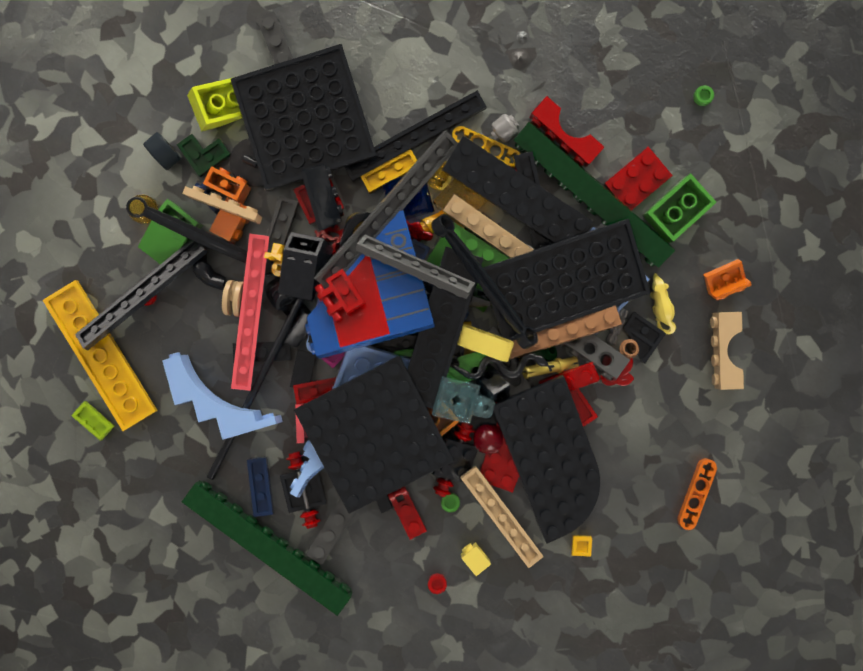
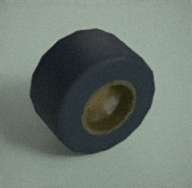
[143,132,181,170]

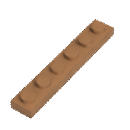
[509,306,622,360]

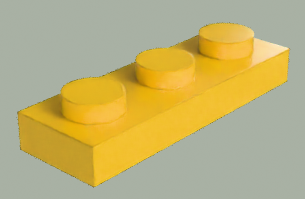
[360,149,417,194]

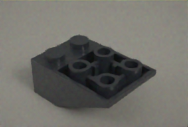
[278,232,334,302]

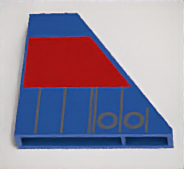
[305,210,435,359]

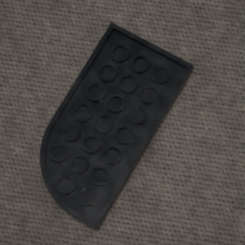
[491,375,600,544]

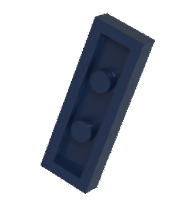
[247,457,274,517]

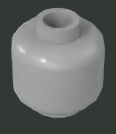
[491,114,520,143]

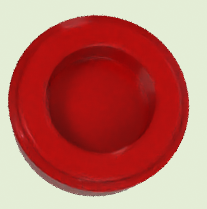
[428,573,447,594]

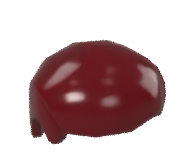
[473,424,503,453]

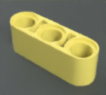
[457,324,514,362]

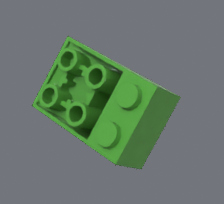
[138,199,204,264]

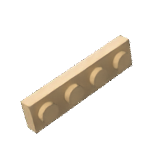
[182,186,263,224]

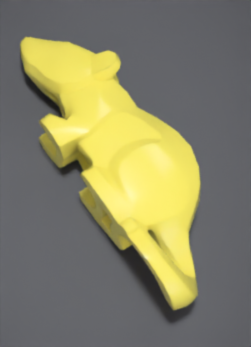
[650,273,676,334]

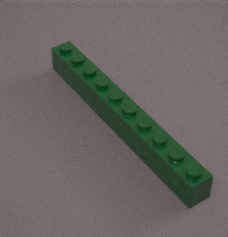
[514,122,675,268]
[181,480,353,616]

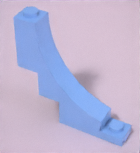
[162,352,283,440]

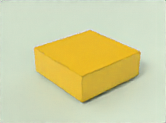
[571,535,592,557]

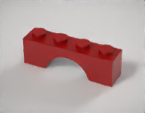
[529,96,604,168]

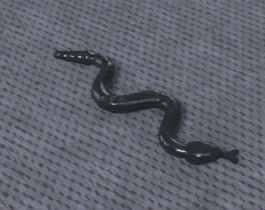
[453,353,554,380]

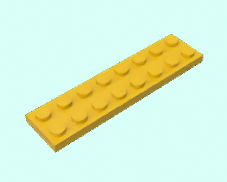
[42,280,158,431]

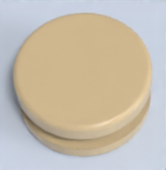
[222,280,244,317]

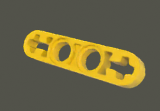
[452,126,520,168]

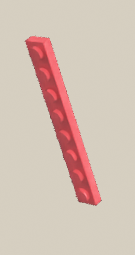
[231,234,269,391]

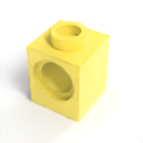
[461,542,491,576]

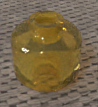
[428,161,452,190]

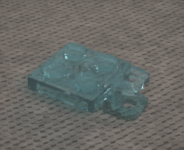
[432,376,495,424]

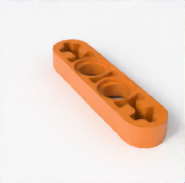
[677,458,717,530]

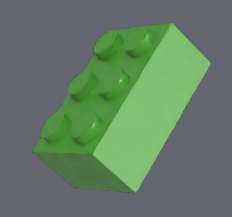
[642,173,717,243]

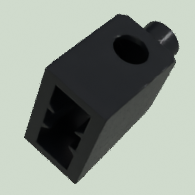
[473,366,510,408]

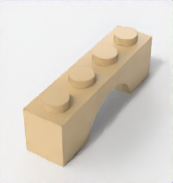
[710,312,744,390]

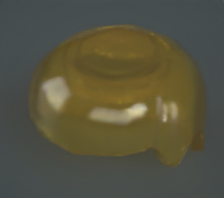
[129,194,158,224]

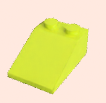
[187,78,242,132]

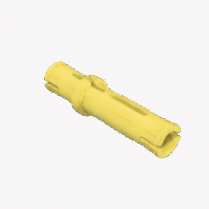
[522,356,579,379]

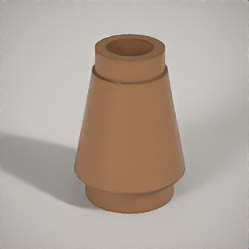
[618,339,639,358]

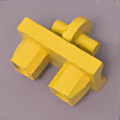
[264,243,285,277]

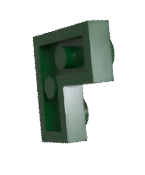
[177,134,231,177]

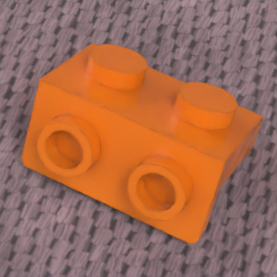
[703,259,751,300]

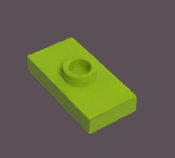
[71,401,115,441]

